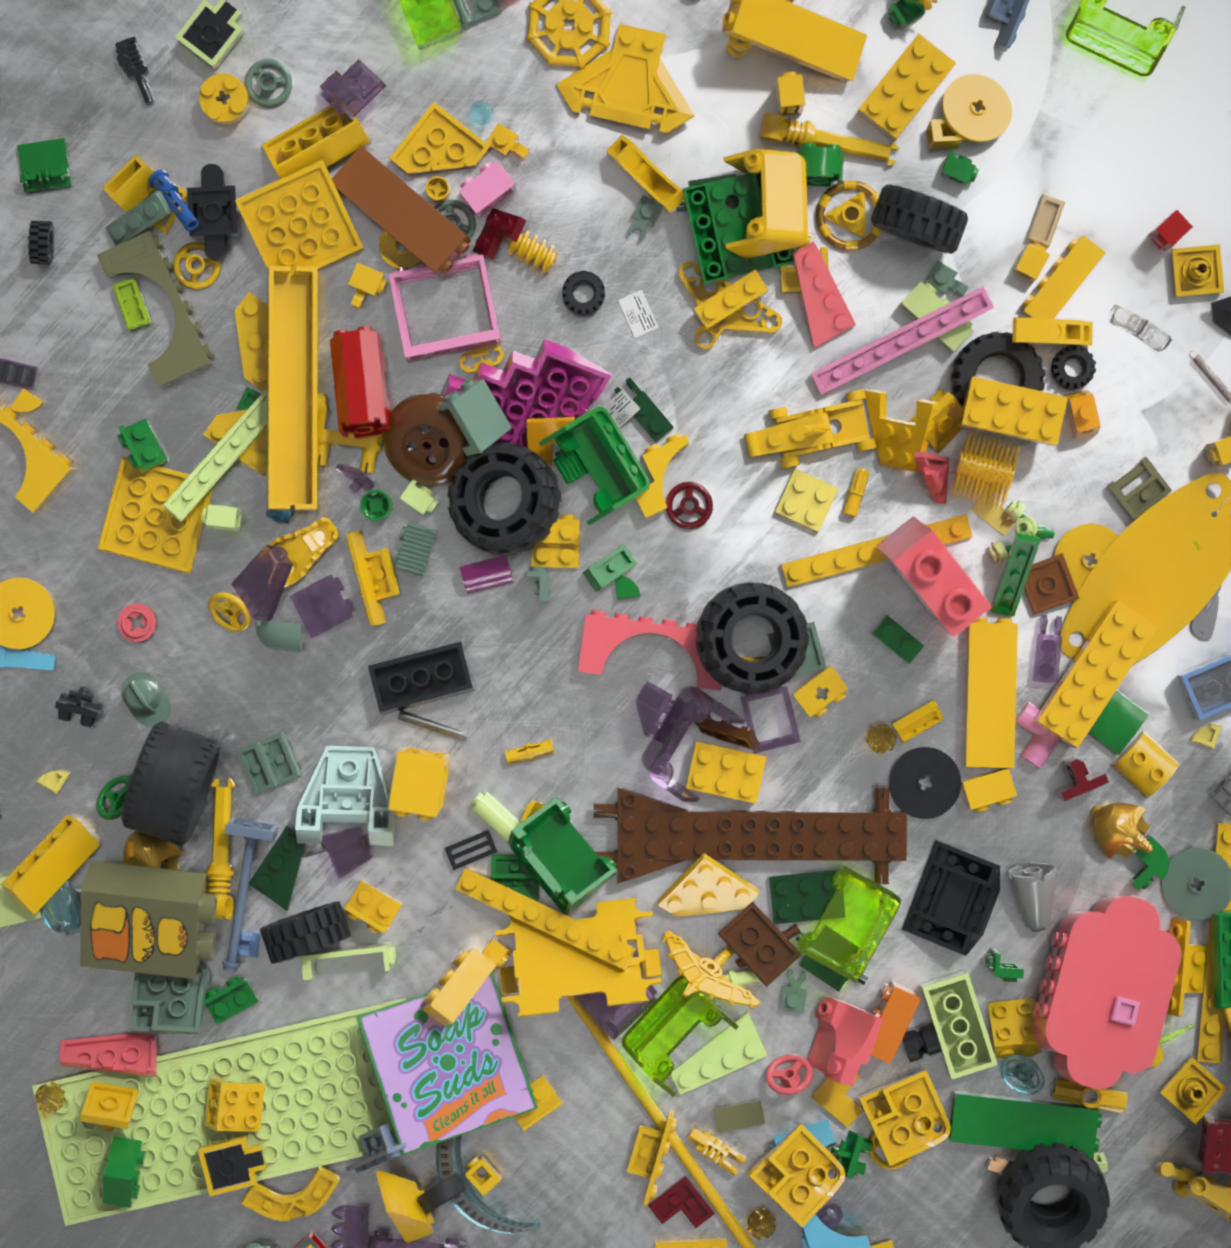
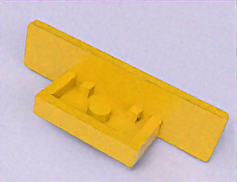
[346,530,400,627]
[1167,918,1207,1016]
[627,1110,677,1206]

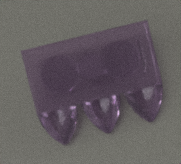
[330,1204,370,1248]

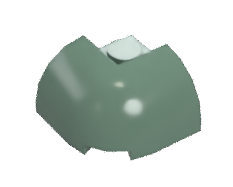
[255,620,305,653]

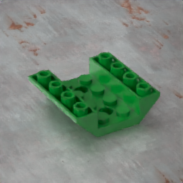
[683,173,795,284]

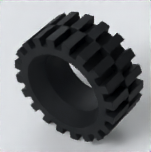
[259,901,351,964]

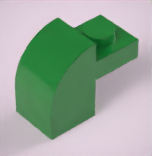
[1128,835,1169,891]

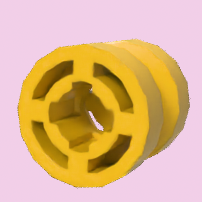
[426,176,450,203]

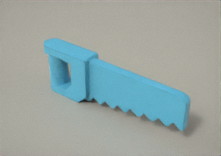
[0,645,56,670]

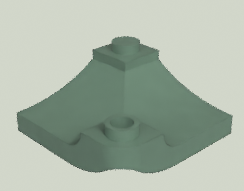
[130,963,210,1035]

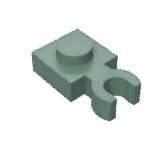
[628,195,663,241]
[780,969,807,1013]

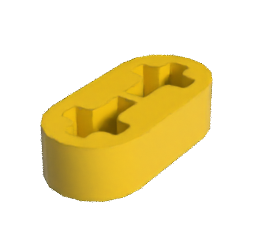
[459,344,504,374]

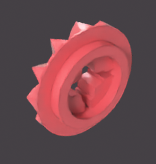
[117,604,157,642]

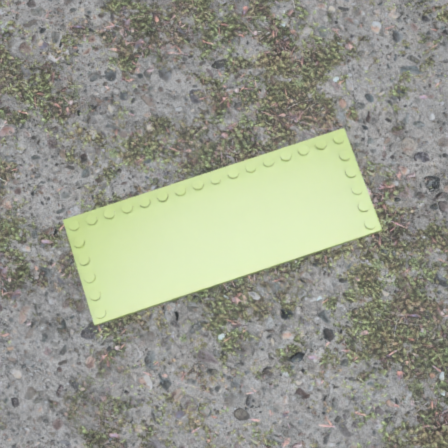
[32,998,407,1226]

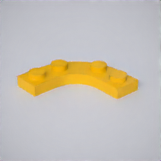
[241,1165,340,1221]

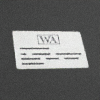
[618,290,659,338]
[603,390,640,429]

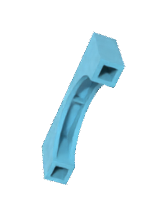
[771,1119,871,1248]

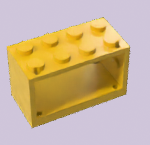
[388,747,451,821]

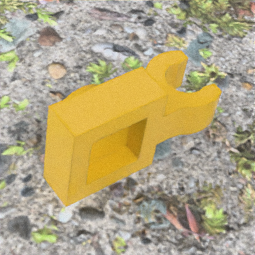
[486,123,530,159]

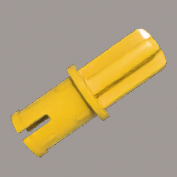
[843,468,870,517]

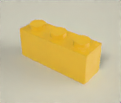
[774,72,805,116]
[694,270,768,331]

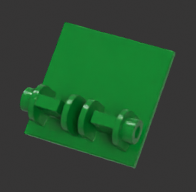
[17,138,72,193]

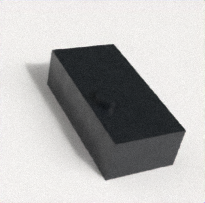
[368,641,475,715]

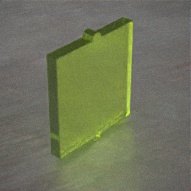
[1159,1022,1196,1044]

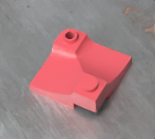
[808,997,883,1086]

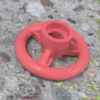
[766,1055,813,1095]

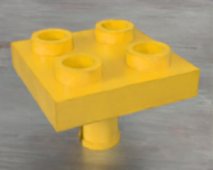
[1171,244,1224,297]
[1159,1056,1228,1124]

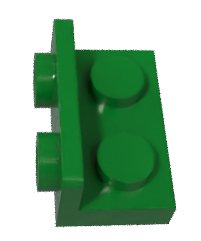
[117,418,167,474]
[204,975,260,1025]

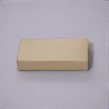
[1026,194,1066,248]

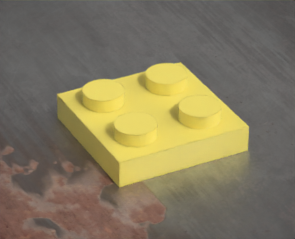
[775,469,839,532]

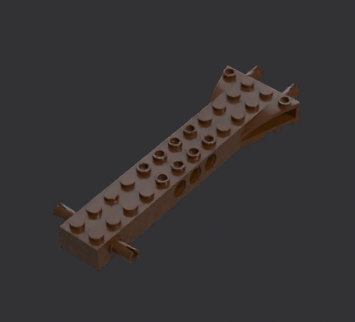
[593,786,907,885]

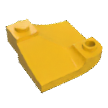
[858,1069,951,1166]
[746,1123,845,1228]

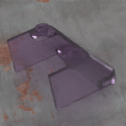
[642,686,746,802]

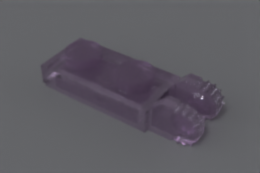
[1033,615,1063,684]

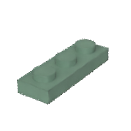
[105,191,172,246]

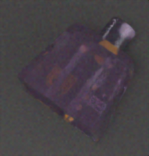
[322,826,376,878]

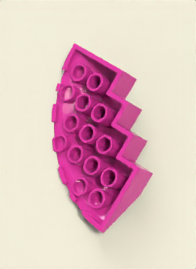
[426,339,611,448]

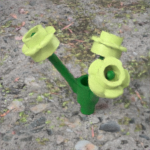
[988,501,1055,564]

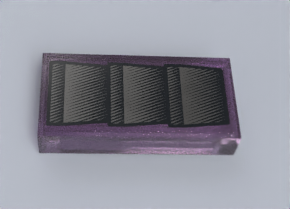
[0,358,40,391]

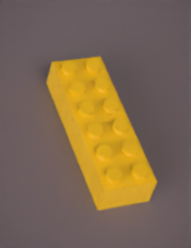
[1034,600,1158,748]

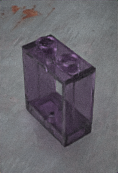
[740,685,801,754]

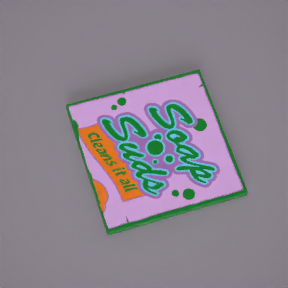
[356,972,538,1156]

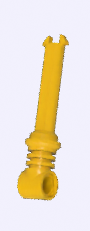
[759,113,899,166]
[204,778,235,920]

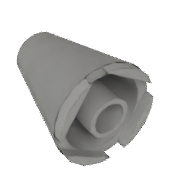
[1008,863,1057,932]

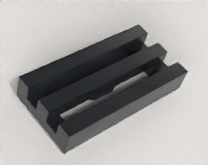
[444,829,498,870]

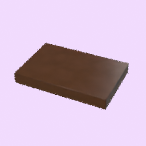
[718,902,802,988]

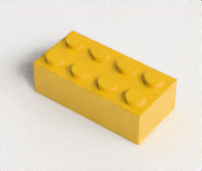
[857,33,956,142]
[959,376,1068,446]

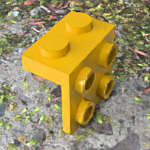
[988,998,1042,1060]

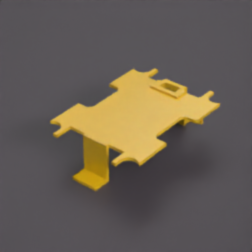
[495,897,662,1017]

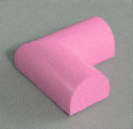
[1015,702,1060,769]

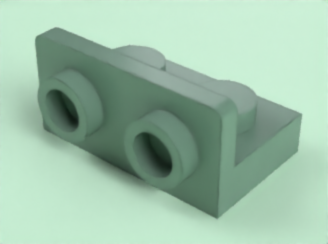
[525,567,550,601]

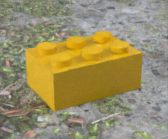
[685,740,767,804]
[422,947,496,1027]

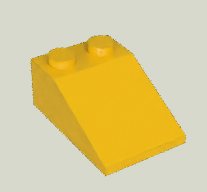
[375,1170,435,1243]

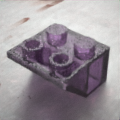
[635,680,674,737]

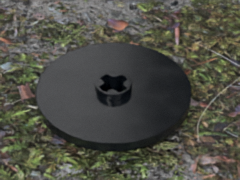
[889,747,961,819]

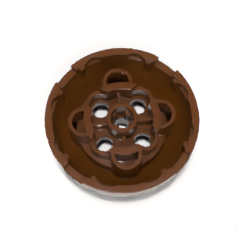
[383,393,468,487]

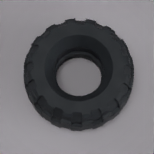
[447,442,561,556]
[695,582,809,694]
[996,1142,1110,1248]

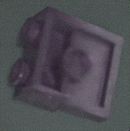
[320,59,386,119]
[289,574,356,639]

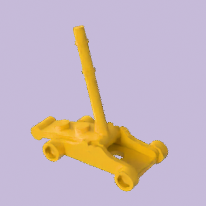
[744,389,877,469]
[1154,1162,1231,1222]

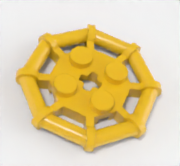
[525,0,613,69]

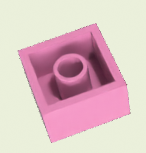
[459,161,516,219]

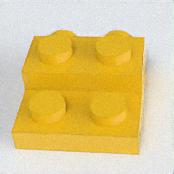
[531,515,580,568]

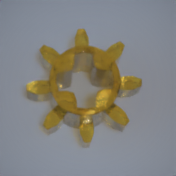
[866,724,897,754]
[35,1082,65,1114]
[746,1208,777,1240]

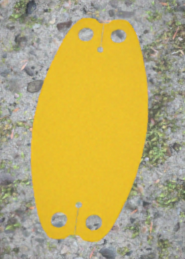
[1059,472,1231,664]

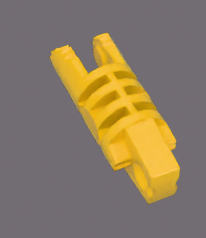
[687,1128,746,1176]

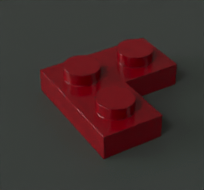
[473,208,527,260]

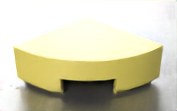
[1190,724,1222,748]
[37,770,70,794]

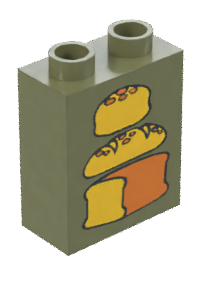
[80,860,217,979]

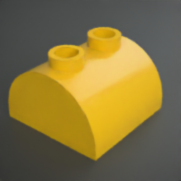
[1111,730,1179,798]

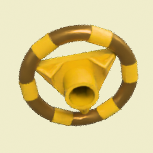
[816,180,882,250]

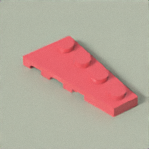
[60,1033,157,1077]

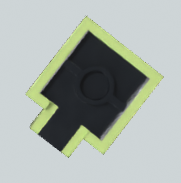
[175,0,245,70]

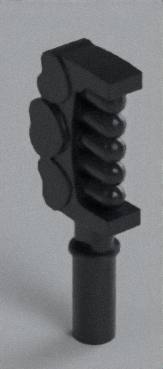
[115,36,154,105]

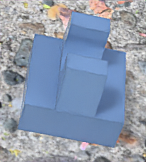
[237,931,261,957]

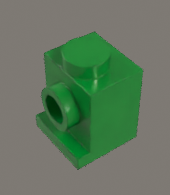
[940,150,979,186]

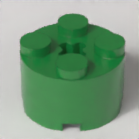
[796,143,844,187]

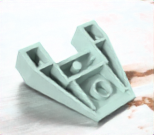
[295,746,395,846]

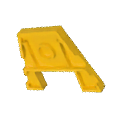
[865,389,939,472]

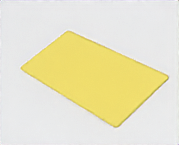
[972,495,1014,535]

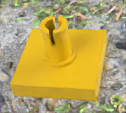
[80,1082,139,1132]

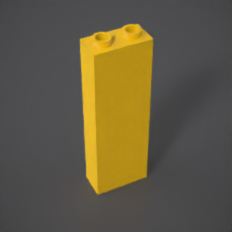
[721,0,867,81]
[964,618,1018,768]

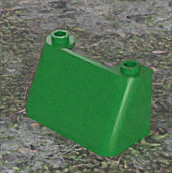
[508,797,617,915]

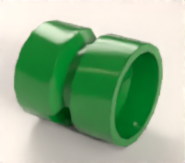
[360,490,393,521]

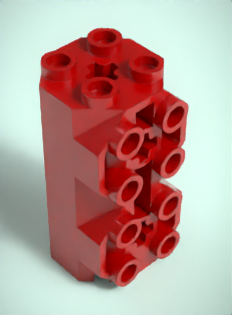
[330,326,391,439]

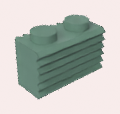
[392,522,437,577]

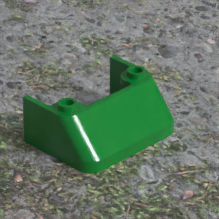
[538,407,650,525]

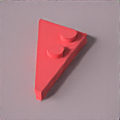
[915,452,950,504]

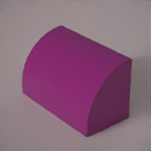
[460,555,514,595]

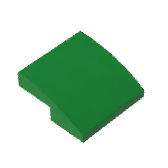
[1089,690,1149,755]
[491,855,539,902]

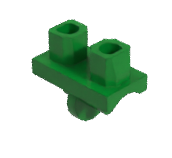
[831,1130,873,1179]

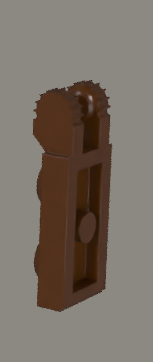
[694,713,760,750]

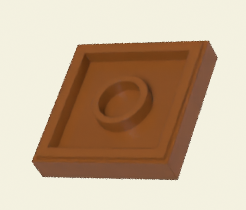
[1024,553,1080,615]

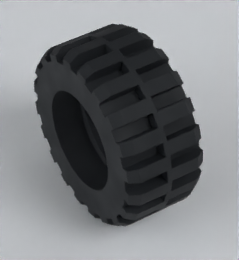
[871,184,968,254]
[951,331,1045,407]

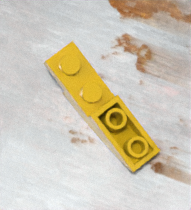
[1013,318,1093,346]

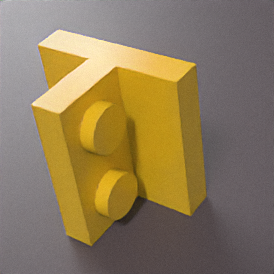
[908,389,964,454]

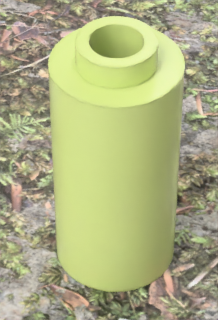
[471,793,521,842]

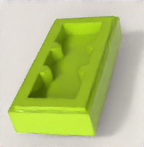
[112,277,152,331]

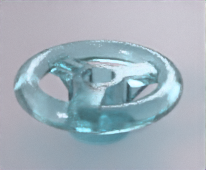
[1000,1055,1045,1095]

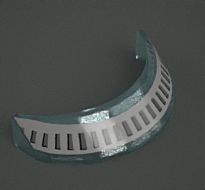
[436,1135,541,1234]

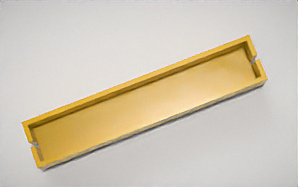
[266,266,318,511]

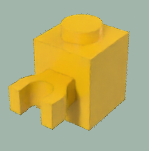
[348,262,387,309]

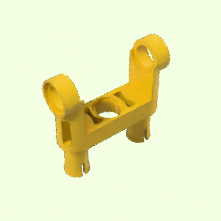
[317,393,383,474]

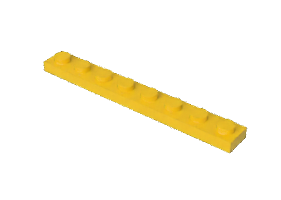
[781,514,973,587]
[455,868,636,970]

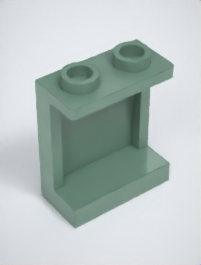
[439,379,512,456]

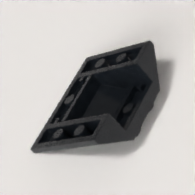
[902,840,1000,956]

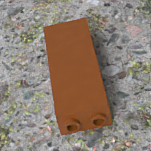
[332,145,471,277]

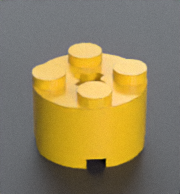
[199,73,250,126]

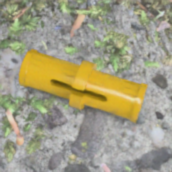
[505,738,555,765]

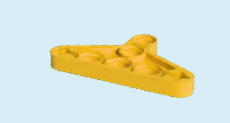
[678,261,782,349]

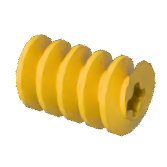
[508,230,561,275]

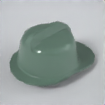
[121,672,170,727]

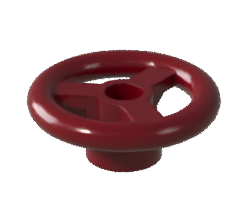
[666,481,713,529]

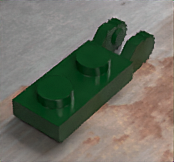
[614,377,674,443]

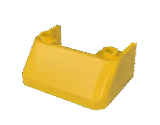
[723,149,808,259]

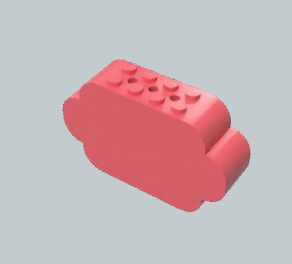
[1032,895,1181,1089]

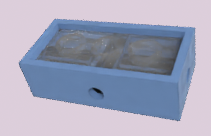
[1177,652,1231,720]

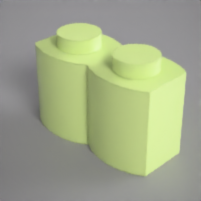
[202,504,242,532]

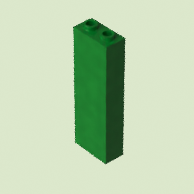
[948,1090,1102,1158]

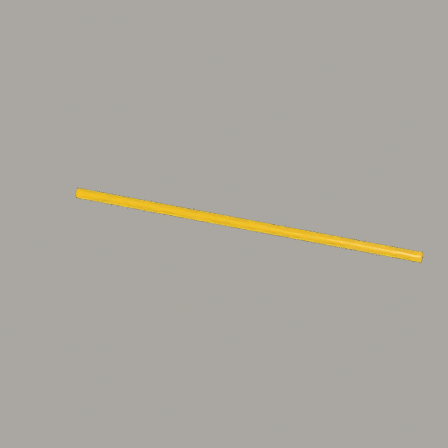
[566,995,756,1248]

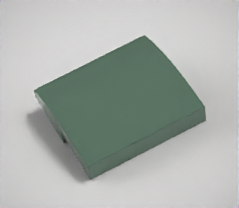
[236,731,302,795]

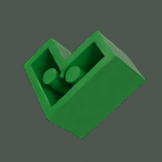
[103,1136,146,1208]

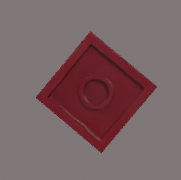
[1055,757,1109,801]

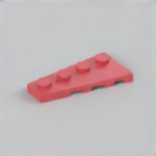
[792,242,856,348]

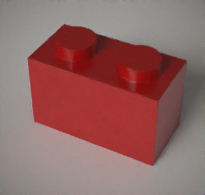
[1148,209,1193,252]

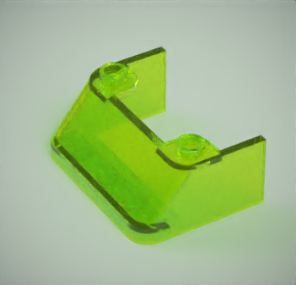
[1066,0,1186,77]
[622,976,739,1097]

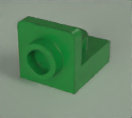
[888,0,926,29]

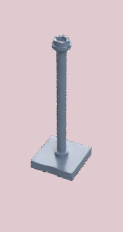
[222,817,280,972]

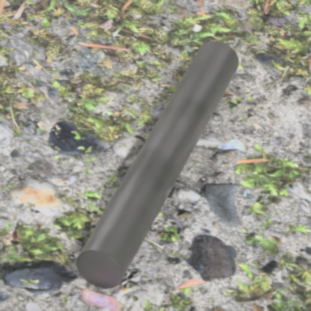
[398,710,469,741]

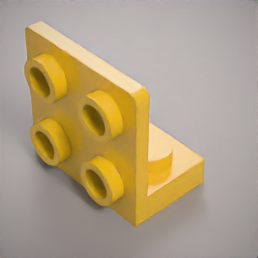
[344,880,403,934]
[204,1078,265,1131]

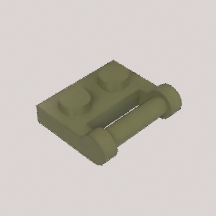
[1107,457,1172,520]

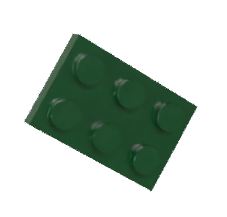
[769,869,845,925]

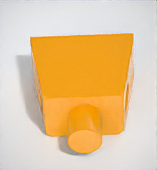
[1063,390,1101,440]

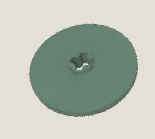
[1162,848,1231,920]

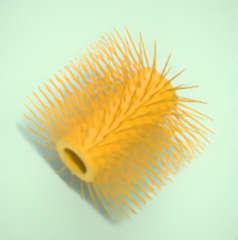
[951,428,1020,509]

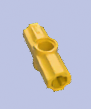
[1052,1078,1128,1114]

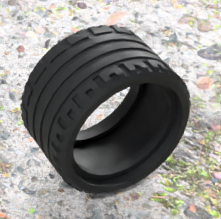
[121,721,221,846]

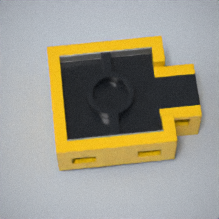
[198,1135,268,1196]

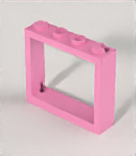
[389,254,501,362]

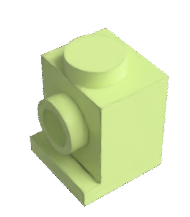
[400,480,439,515]

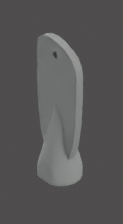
[1191,585,1222,640]

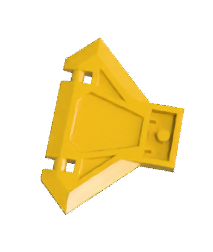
[556,24,695,133]

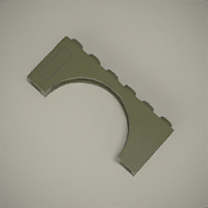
[97,231,214,388]

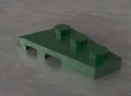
[249,824,307,911]

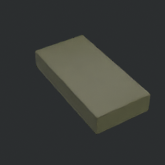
[713,1100,765,1133]

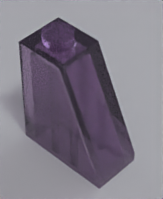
[231,545,293,621]

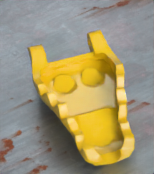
[250,518,339,594]

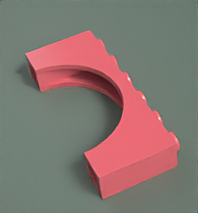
[578,610,722,691]

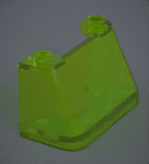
[797,866,901,983]

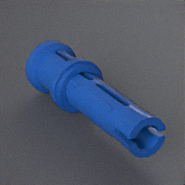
[148,170,199,231]

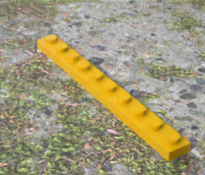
[1196,822,1231,1064]

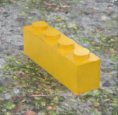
[1021,235,1106,319]

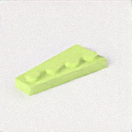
[670,1011,767,1095]

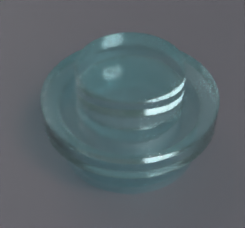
[469,101,493,125]

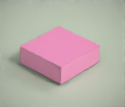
[1109,996,1140,1026]

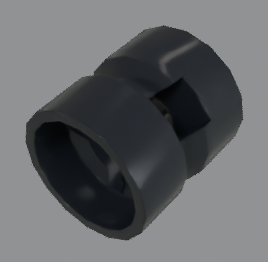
[902,1023,942,1062]

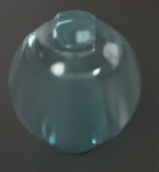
[42,880,81,936]

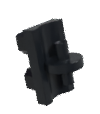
[55,685,103,728]

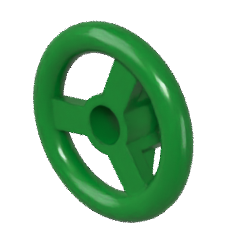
[96,776,131,820]

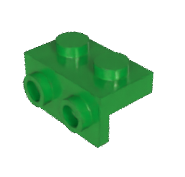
[985,948,1024,982]

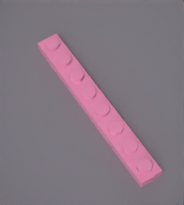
[811,286,995,395]

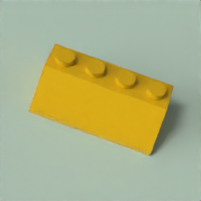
[262,97,370,178]

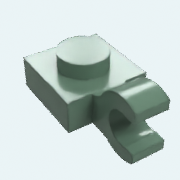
[924,260,969,296]

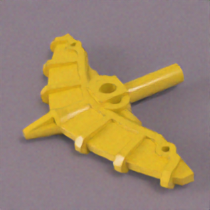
[662,930,760,1010]

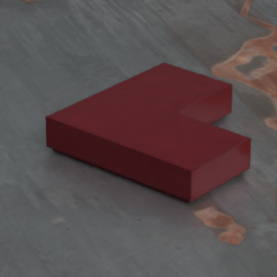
[648,1175,715,1228]

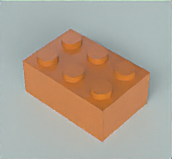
[871,981,921,1064]

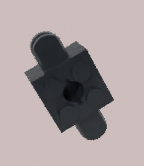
[187,164,241,261]

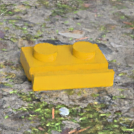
[514,1074,563,1131]

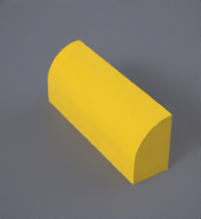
[1,815,100,915]

